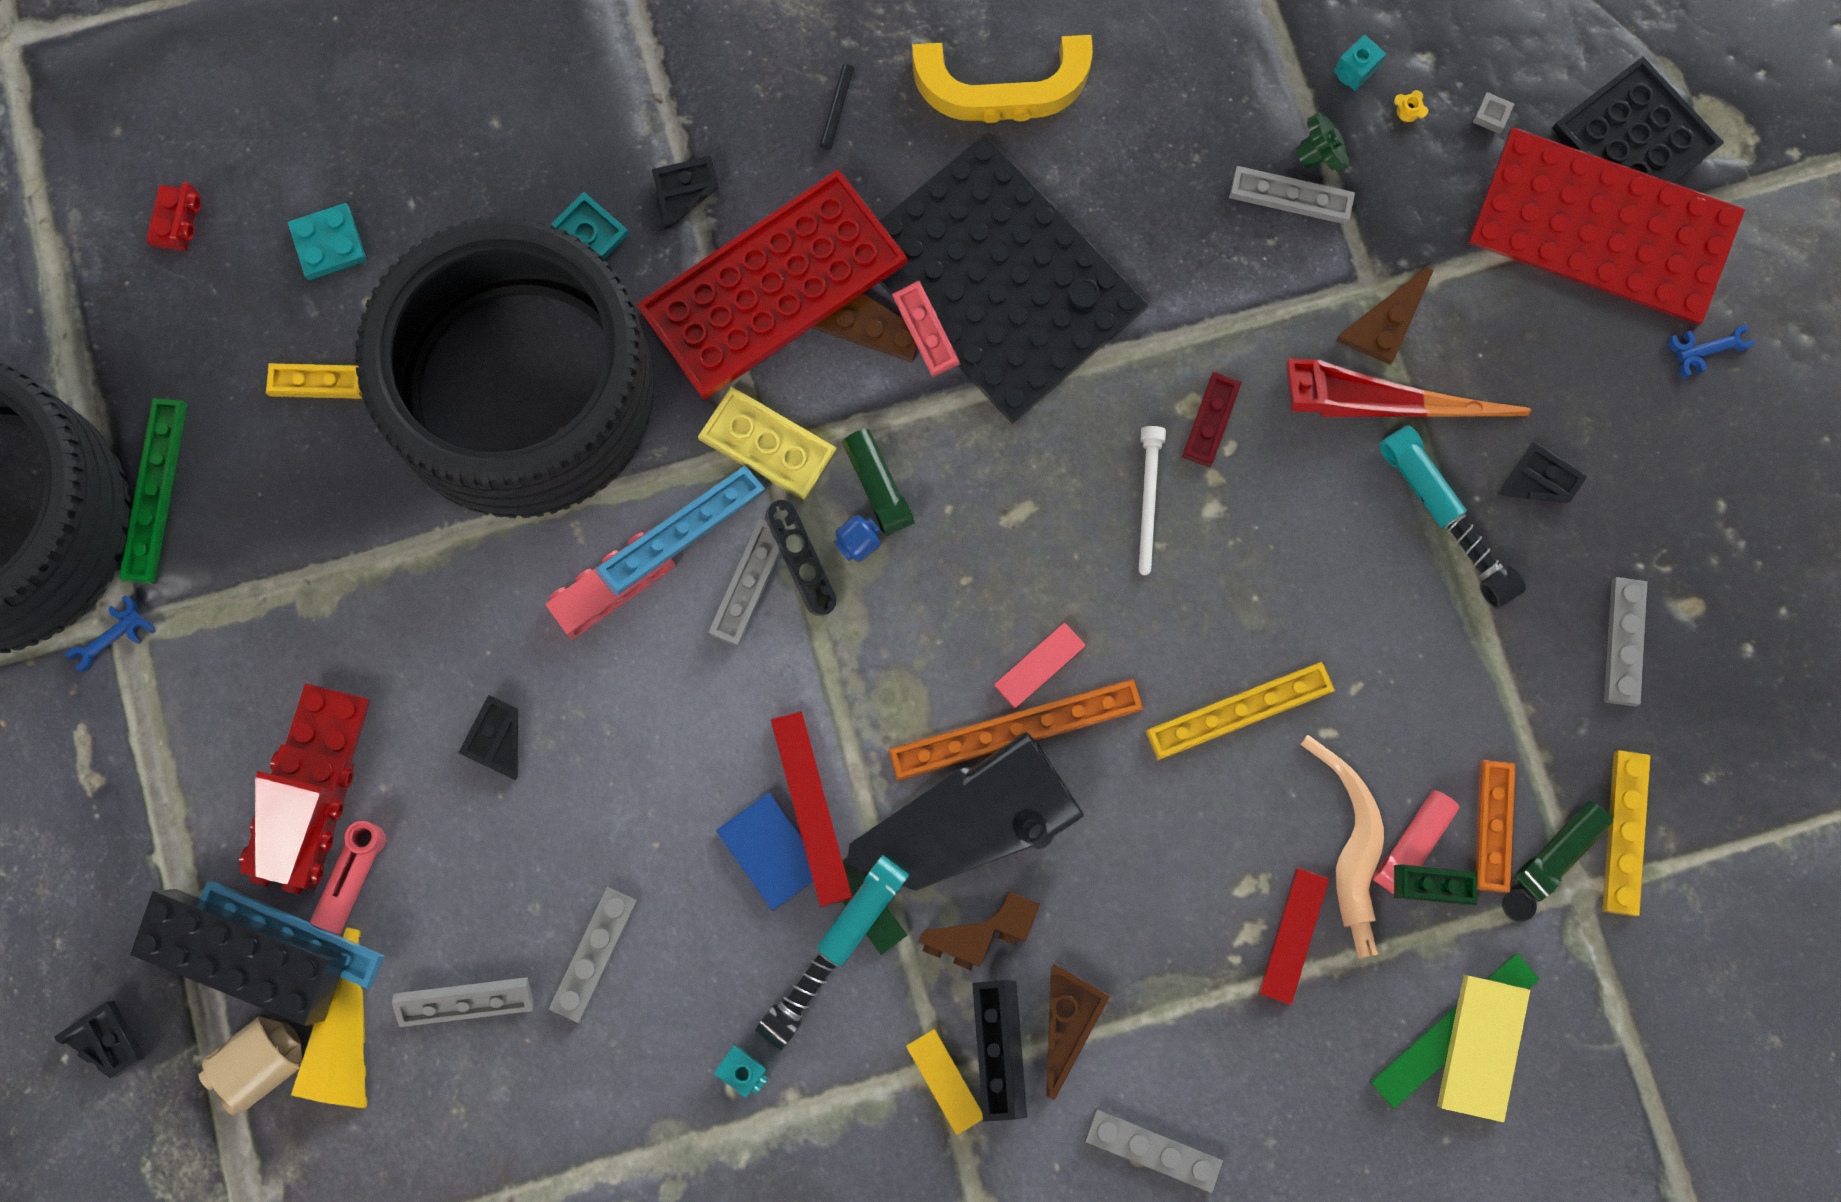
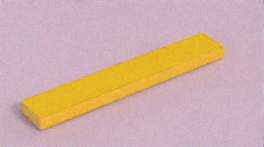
[1145,662,1335,761]

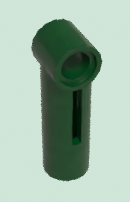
[842,429,915,536]
[1514,801,1614,902]

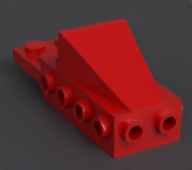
[239,683,370,895]

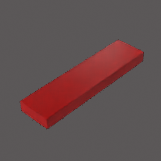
[1258,868,1329,1005]

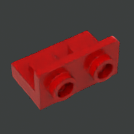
[146,182,201,251]

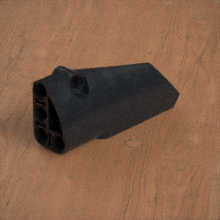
[847,731,1084,891]

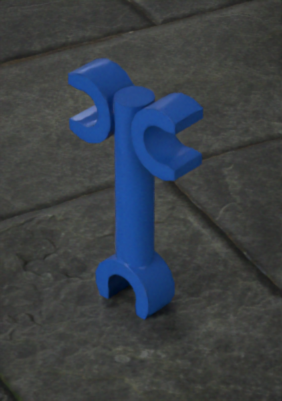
[1668,325,1755,379]
[65,596,156,673]

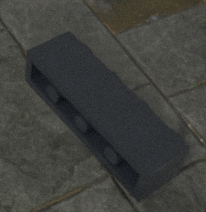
[972,980,1028,1122]

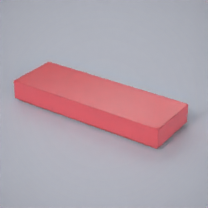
[892,281,960,378]
[994,622,1086,710]

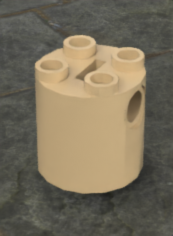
[198,1014,302,1116]

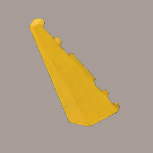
[291,927,368,1108]

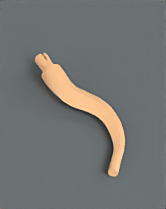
[1300,734,1384,959]

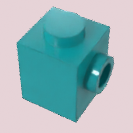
[1334,34,1386,91]
[713,1045,768,1098]

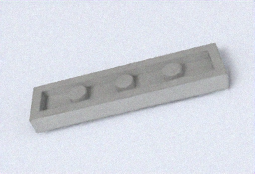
[1229,166,1355,225]
[708,519,788,647]
[1604,577,1647,707]
[549,887,638,1023]
[392,977,534,1027]
[1084,1109,1223,1193]

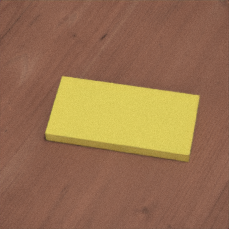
[698,386,837,502]
[1437,974,1530,1122]

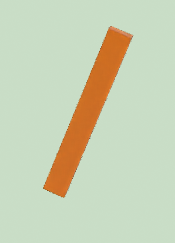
[888,679,1143,782]

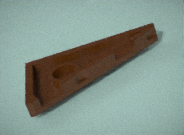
[1336,267,1434,365]
[1046,964,1110,1100]

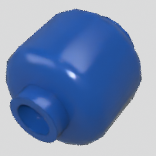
[834,515,882,562]

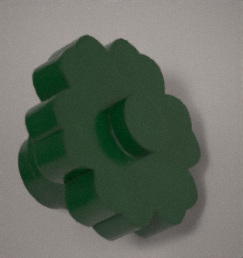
[1296,112,1350,172]

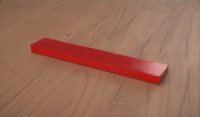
[771,711,852,908]

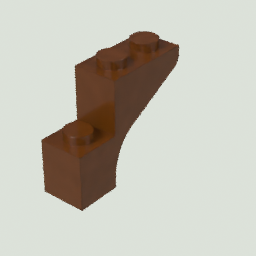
[918,891,1040,971]

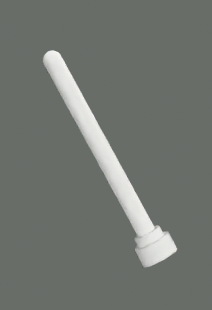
[1139,426,1166,575]

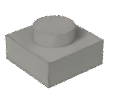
[1473,92,1514,134]

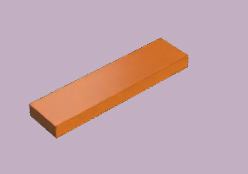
[1475,760,1515,893]

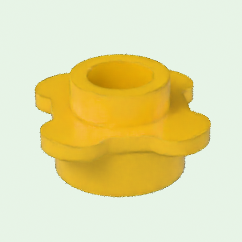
[1394,90,1428,122]

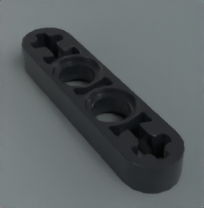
[765,500,837,616]

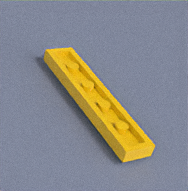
[1602,750,1650,916]

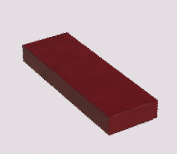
[1182,372,1242,468]

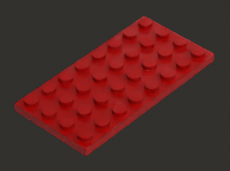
[1468,127,1745,325]
[636,169,908,400]

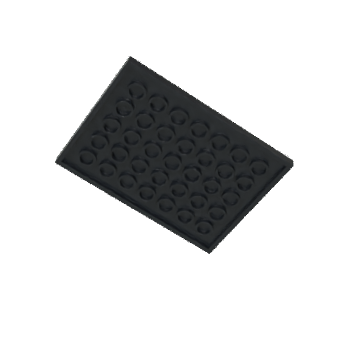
[879,135,1148,424]

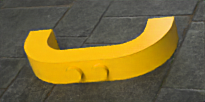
[912,35,1093,123]

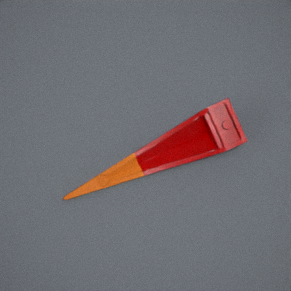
[1286,359,1532,417]

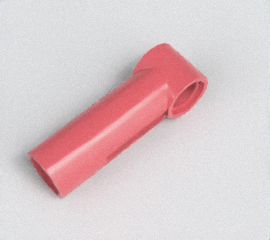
[1372,790,1460,895]
[309,821,386,935]

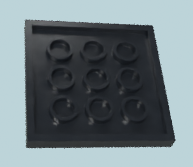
[1552,56,1725,183]

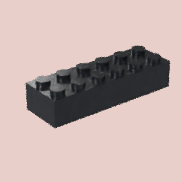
[130,889,347,1026]

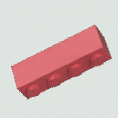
[545,530,676,640]

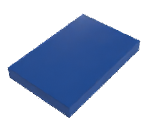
[716,793,813,911]

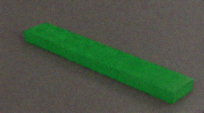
[119,398,187,585]
[1369,954,1540,1109]

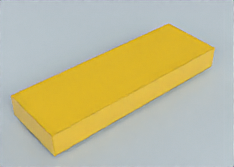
[266,363,363,399]
[906,1029,983,1136]

